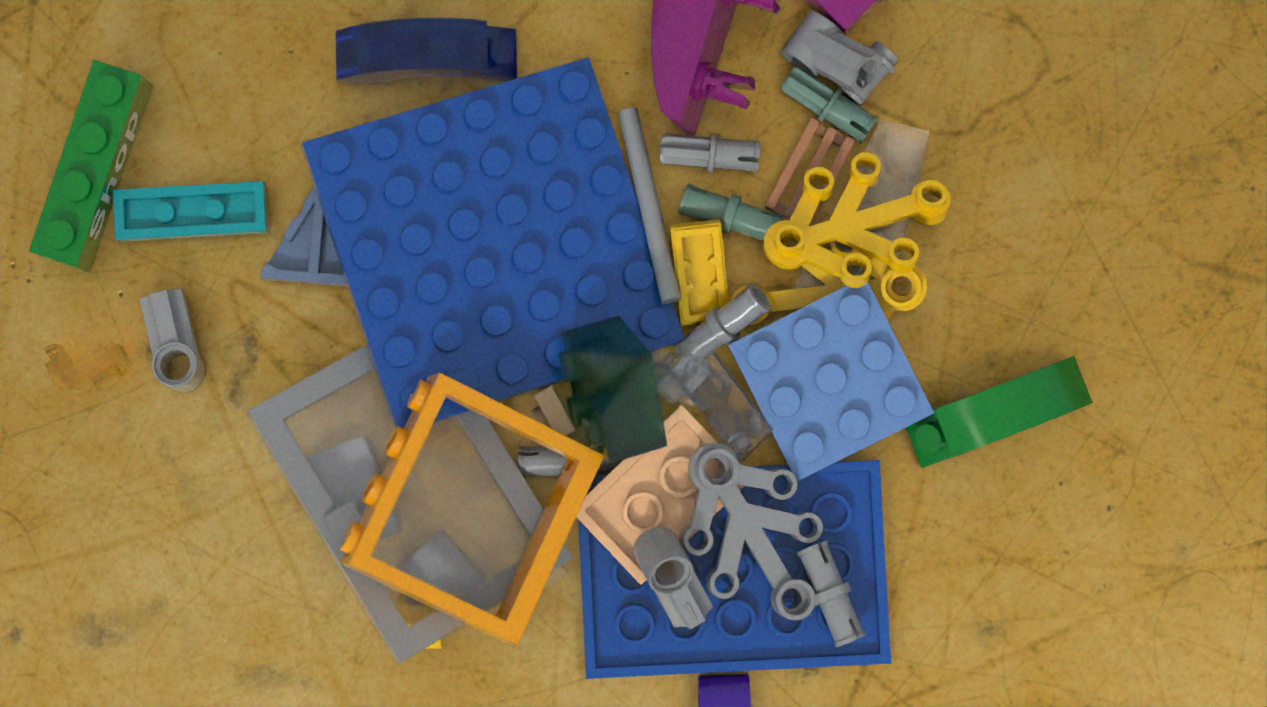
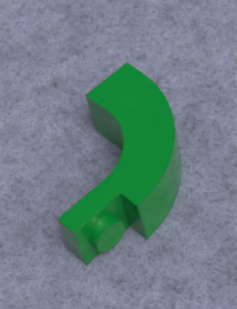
[906,356,1093,468]

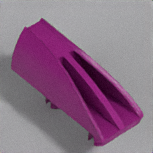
[651,0,780,136]

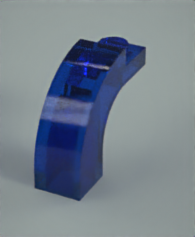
[335,18,517,85]

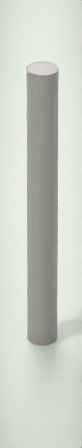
[618,108,681,304]

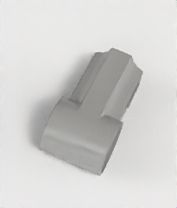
[780,10,883,95]
[140,288,206,392]
[633,527,713,629]

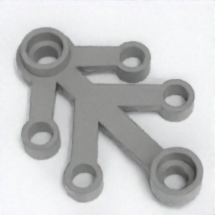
[679,443,823,620]

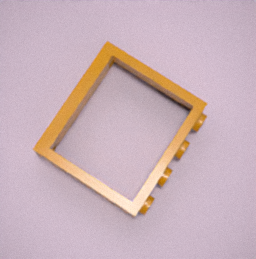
[340,373,604,645]

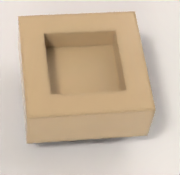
[531,386,578,437]

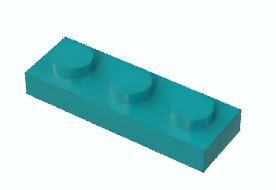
[113,181,269,242]

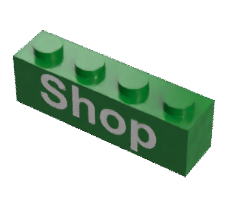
[28,60,153,273]

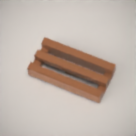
[764,118,855,226]

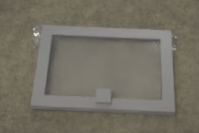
[247,344,573,664]

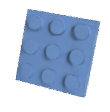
[728,282,934,481]

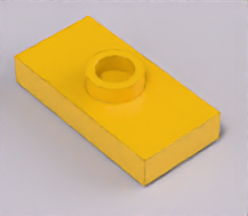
[670,219,729,326]

